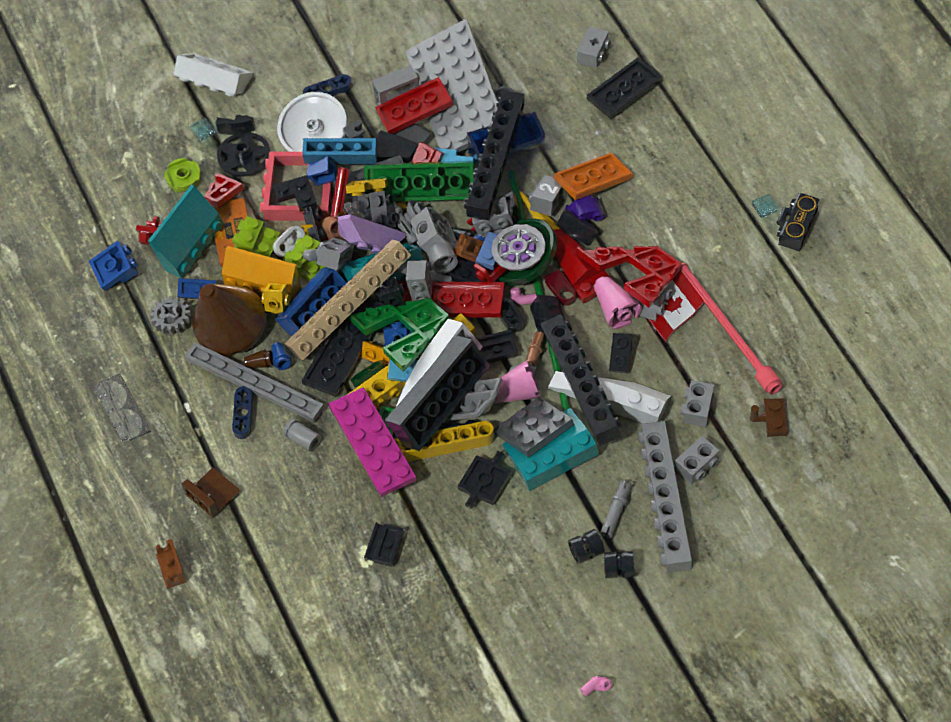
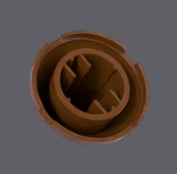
[193,284,267,357]

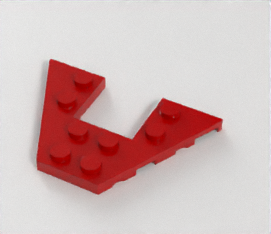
[576,246,682,308]

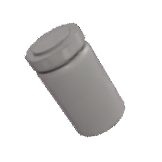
[283,419,321,452]

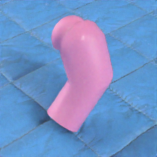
[510,287,537,305]
[580,677,612,697]

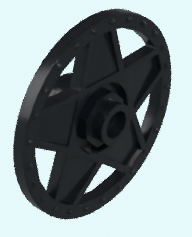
[217,132,270,177]

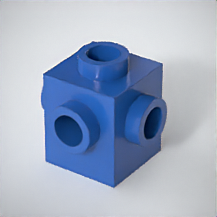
[384,322,411,346]

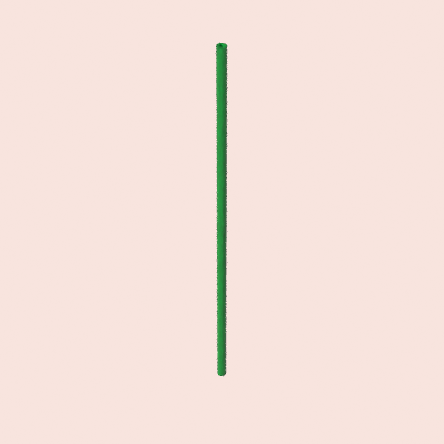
[508,171,570,411]

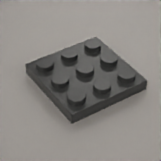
[494,397,574,457]

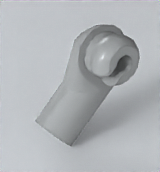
[303,242,324,261]

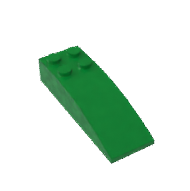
[364,161,476,201]

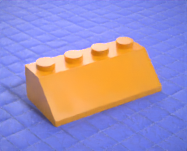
[222,246,301,302]

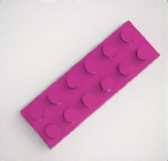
[328,387,416,497]

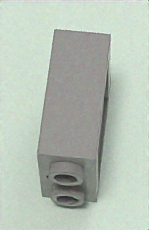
[372,65,420,106]

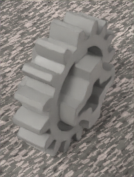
[149,296,191,335]

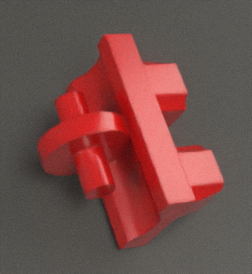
[136,216,162,245]

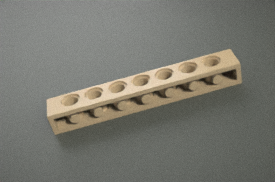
[284,239,411,360]

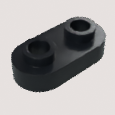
[500,298,524,332]

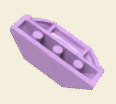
[338,214,406,254]

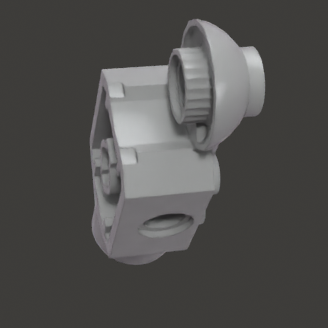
[404,200,458,273]

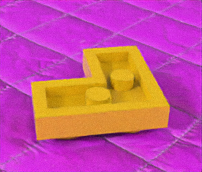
[346,178,388,196]

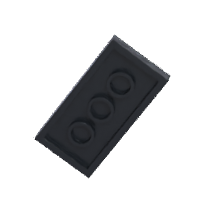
[586,57,662,119]

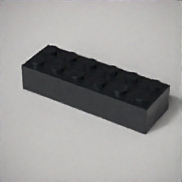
[385,336,490,451]

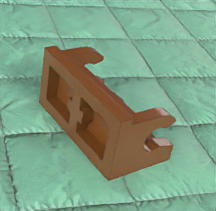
[454,233,484,262]
[156,539,186,589]

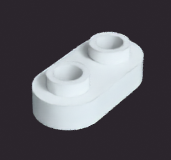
[273,226,305,257]

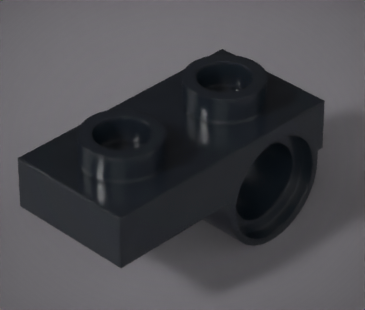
[609,333,632,374]

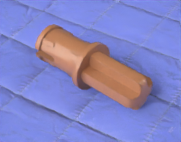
[526,331,545,366]

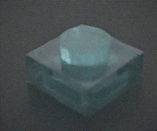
[190,118,215,141]
[752,194,778,218]

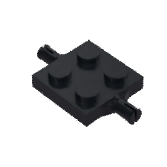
[458,451,512,509]

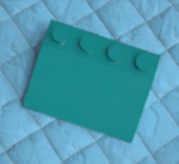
[148,185,223,278]
[502,408,599,491]

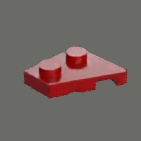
[204,173,243,208]

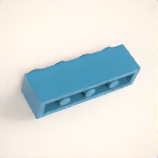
[302,138,377,164]

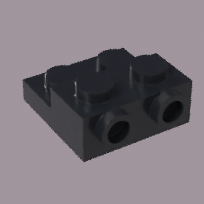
[357,190,397,228]

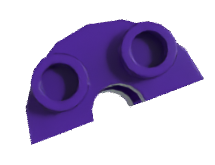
[565,194,606,221]

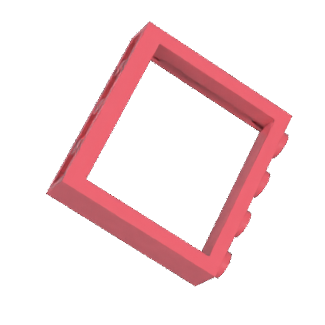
[260,152,333,221]

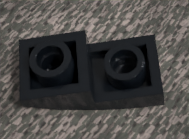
[215,114,256,135]
[556,210,597,246]

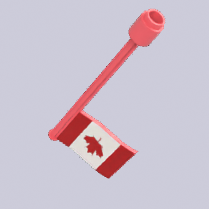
[648,263,783,395]

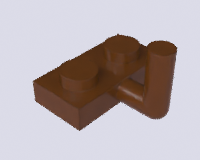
[750,398,787,437]

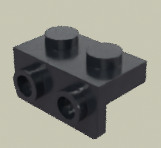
[530,295,565,333]

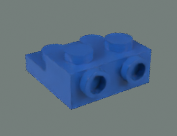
[89,241,139,291]

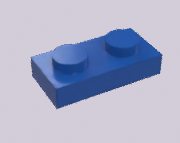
[177,278,216,299]

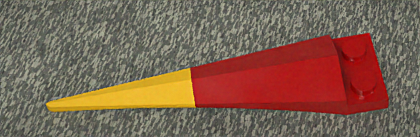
[520,191,612,304]

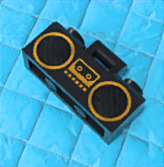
[776,193,820,252]

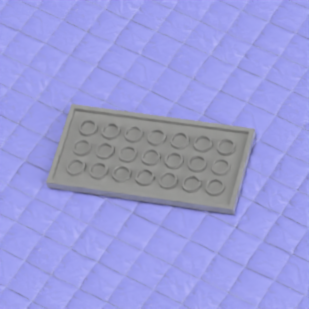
[405,19,497,153]

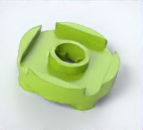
[164,158,201,193]

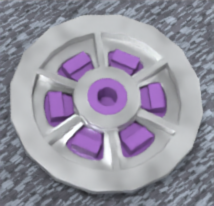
[491,225,546,271]

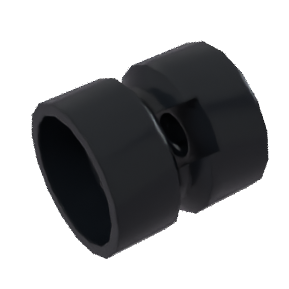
[568,529,605,564]
[604,551,634,579]

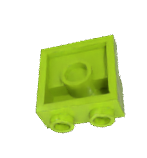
[232,216,280,257]
[284,235,325,281]

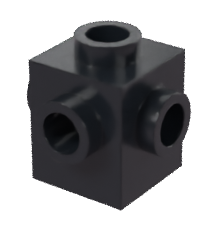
[377,277,405,307]

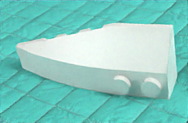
[397,319,483,405]
[548,371,671,423]

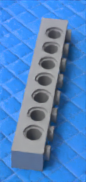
[638,421,692,573]

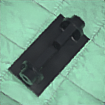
[303,205,329,242]

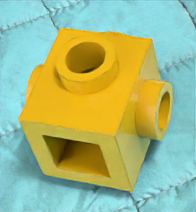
[262,283,290,314]

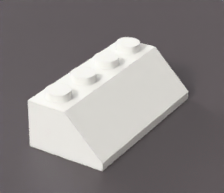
[173,53,254,97]

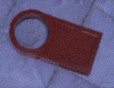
[544,270,576,306]

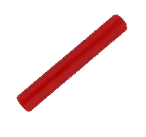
[327,167,349,239]

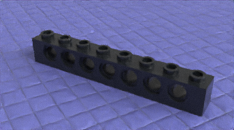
[464,90,525,221]
[540,315,622,446]

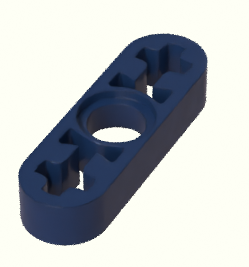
[303,74,352,96]
[232,386,253,439]

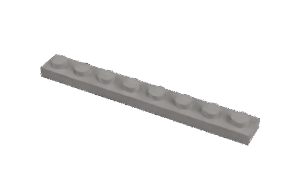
[185,343,324,422]

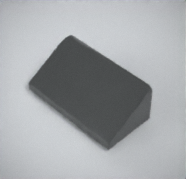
[393,124,430,145]

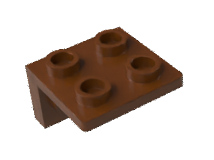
[182,468,240,518]

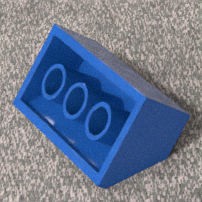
[275,267,347,336]

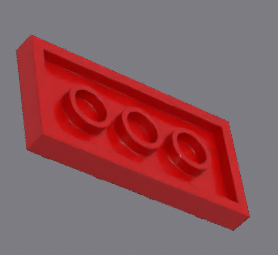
[375,77,453,134]

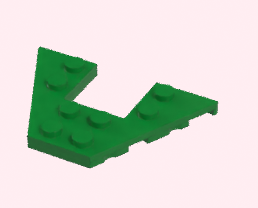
[347,298,449,372]

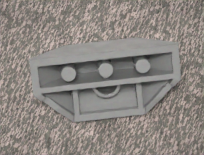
[445,378,503,421]

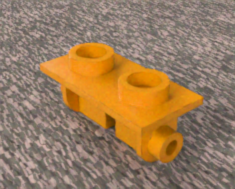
[361,341,390,366]

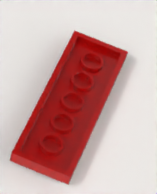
[398,282,505,318]

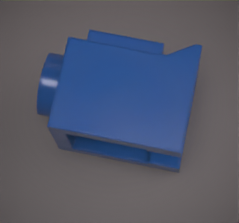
[307,156,336,186]

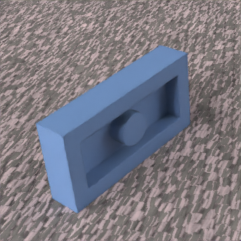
[476,231,497,270]

